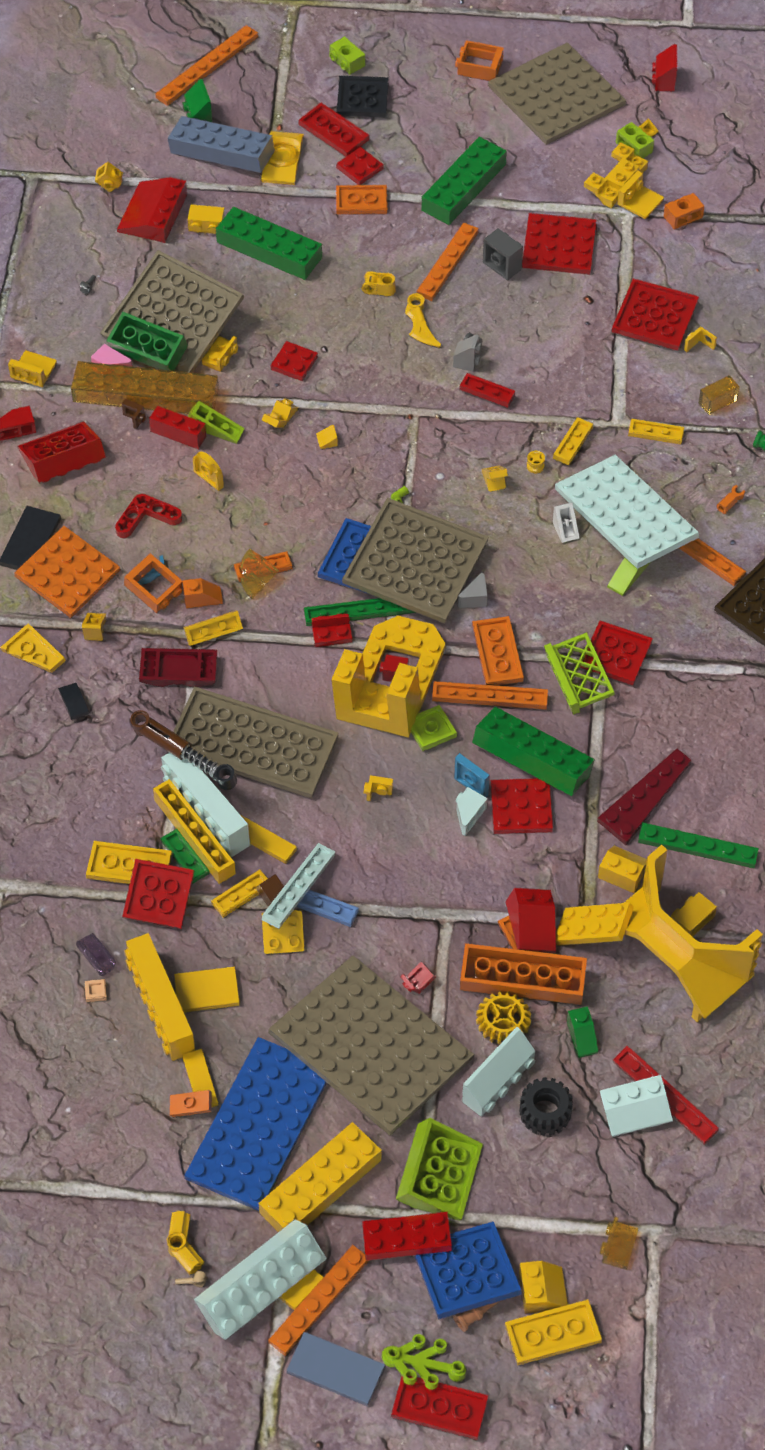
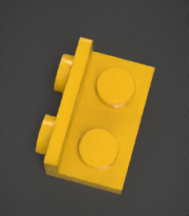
[202,336,239,372]

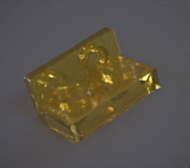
[600,1217,639,1270]

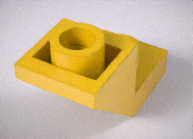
[262,398,298,428]

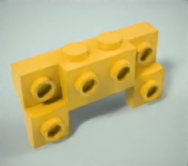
[584,142,648,208]

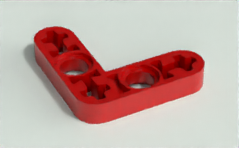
[115,494,182,538]

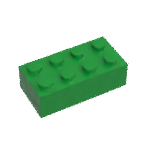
[106,312,188,375]

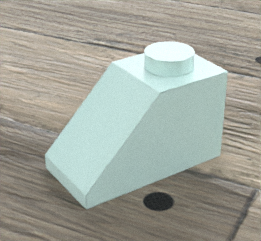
[456,787,487,836]

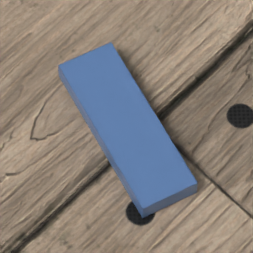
[296,890,359,927]

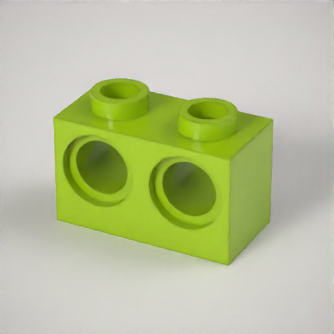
[616,122,654,158]

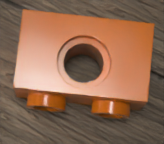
[663,193,704,230]

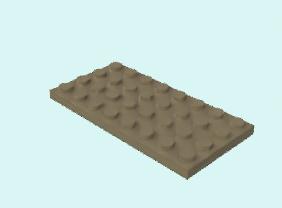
[167,686,338,799]

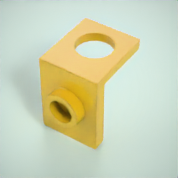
[684,326,717,352]

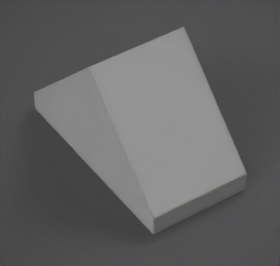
[458,572,487,608]

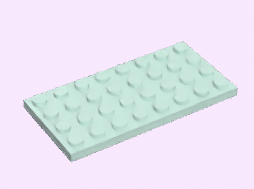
[555,455,699,569]

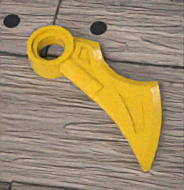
[405,293,441,347]

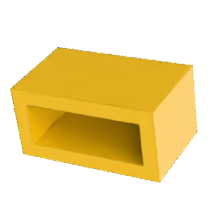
[187,204,225,234]
[671,892,717,937]

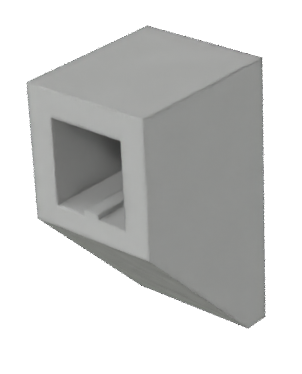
[453,335,481,372]

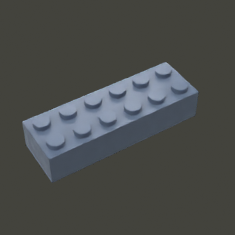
[167,116,275,173]

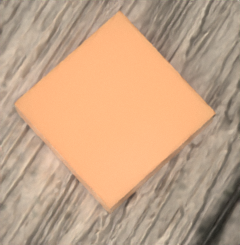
[85,979,107,1002]

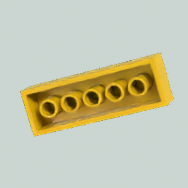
[124,933,195,1061]
[259,1122,382,1232]

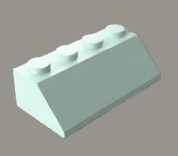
[462,1027,535,1117]

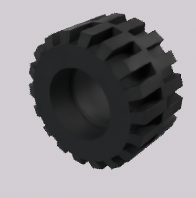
[519,1077,573,1136]

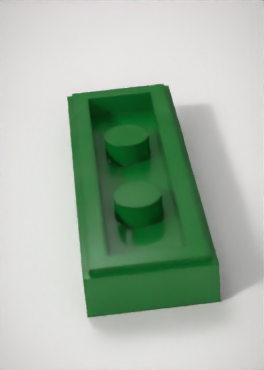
[161,829,210,883]

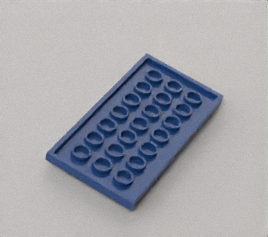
[184,1037,327,1211]

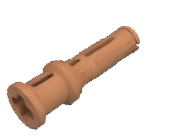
[453,1301,500,1332]

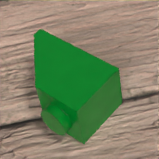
[567,1006,598,1058]

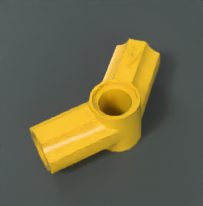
[167,1211,204,1275]

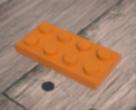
[472,616,524,686]

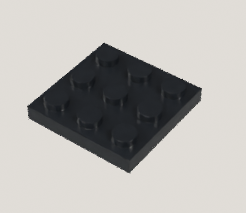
[337,75,389,118]

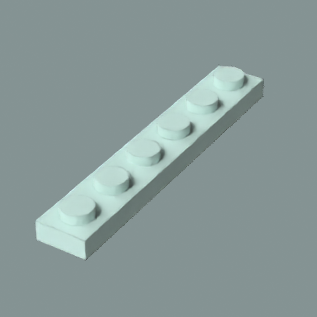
[261,843,336,929]

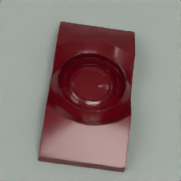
[139,648,218,688]

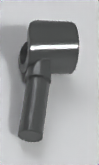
[80,275,96,295]

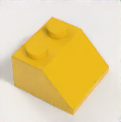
[598,845,647,893]
[519,1261,568,1314]

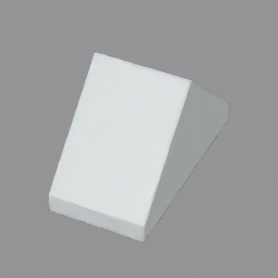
[553,502,579,543]

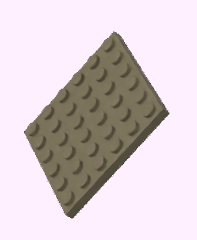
[488,42,626,145]
[100,250,244,382]
[342,497,489,624]

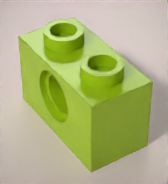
[329,36,365,75]

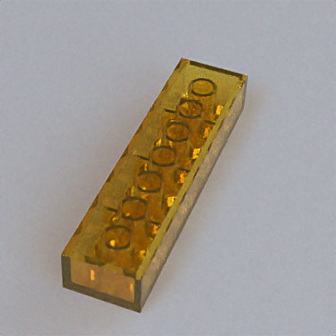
[71,361,219,414]

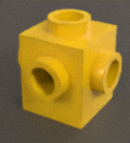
[95,161,123,192]

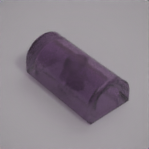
[76,933,116,976]

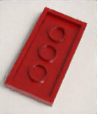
[298,102,370,156]
[362,1212,452,1261]
[391,1376,488,1440]

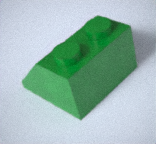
[182,79,212,122]

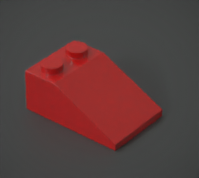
[505,888,556,953]

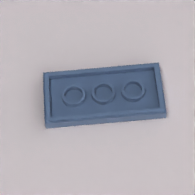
[286,1332,385,1406]

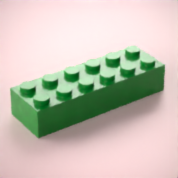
[421,136,507,225]
[216,206,322,280]
[472,706,595,796]

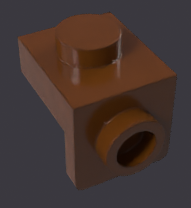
[122,399,146,429]

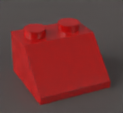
[652,44,677,92]

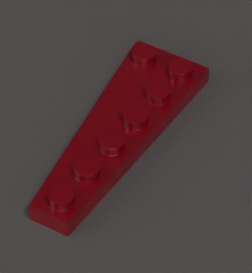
[597,748,691,845]

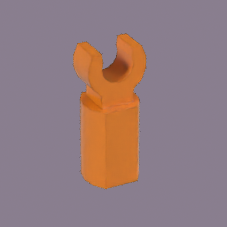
[717,485,745,514]

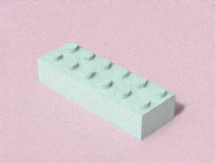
[161,753,250,857]
[194,1219,327,1340]

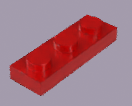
[460,373,516,408]

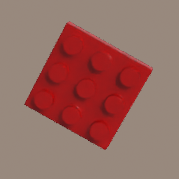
[580,620,653,686]
[490,778,553,834]
[122,859,195,929]

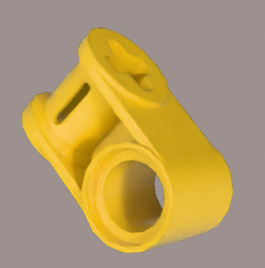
[362,271,396,296]

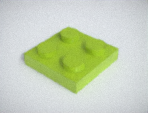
[411,705,457,752]

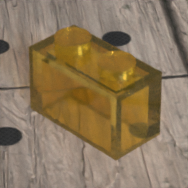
[698,375,740,415]

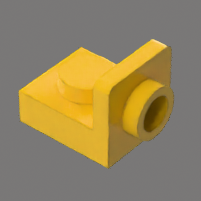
[363,775,393,801]

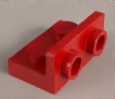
[312,614,352,647]

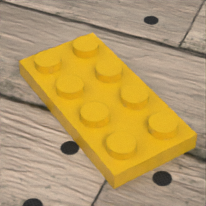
[86,841,172,884]
[556,902,634,945]
[505,1300,602,1365]

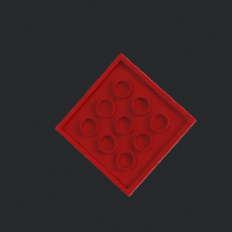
[522,213,597,275]
[611,278,699,351]

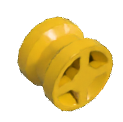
[527,450,545,474]

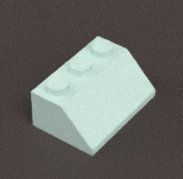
[600,1075,673,1137]

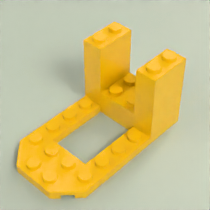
[331,616,446,738]

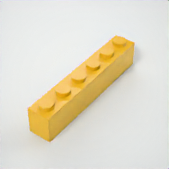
[153,779,236,884]

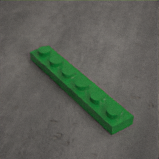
[638,823,759,869]

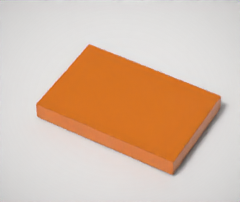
[336,185,387,214]

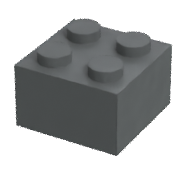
[483,228,523,281]

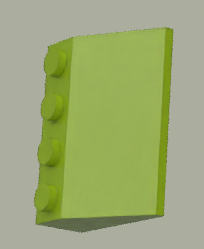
[396,1118,483,1221]

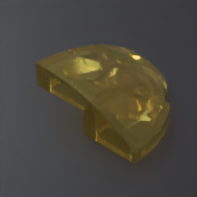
[240,549,279,599]

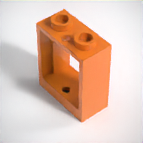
[455,40,504,81]
[124,553,183,613]

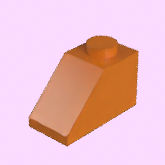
[182,578,223,608]

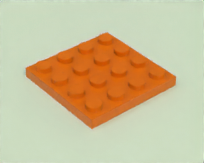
[14,526,120,618]

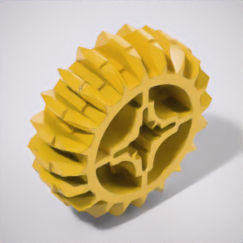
[476,991,531,1045]

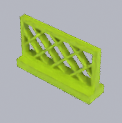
[544,632,615,715]

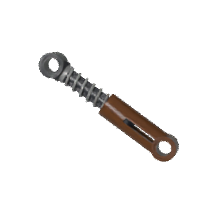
[130,710,237,790]

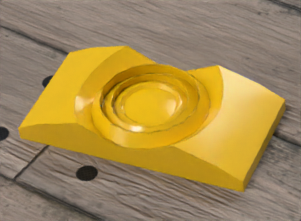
[261,131,304,185]

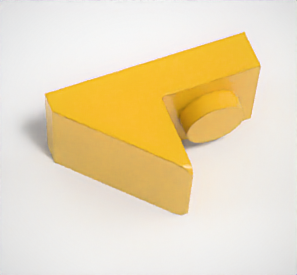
[482,465,508,492]
[82,613,106,641]

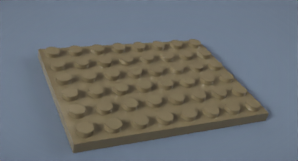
[268,955,474,1135]

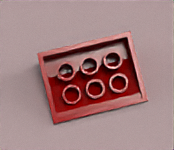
[117,177,187,243]
[18,421,106,483]

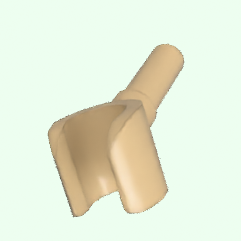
[175,1271,207,1287]

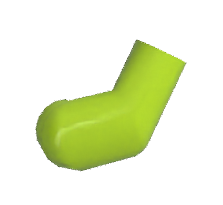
[391,486,409,503]

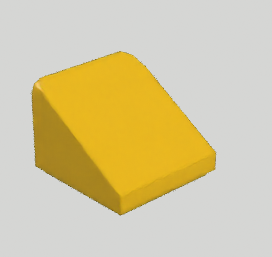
[639,118,659,137]
[316,425,338,449]

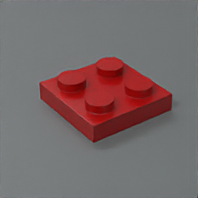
[336,147,384,185]
[271,341,318,381]

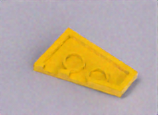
[0,623,66,673]

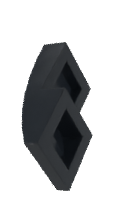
[58,682,89,720]

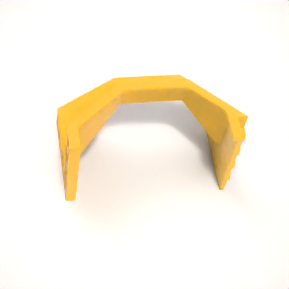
[624,845,763,1022]

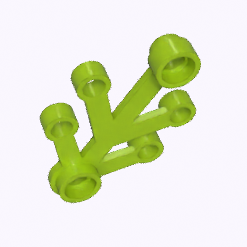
[381,1334,466,1390]

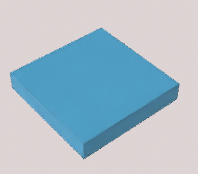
[454,753,490,797]

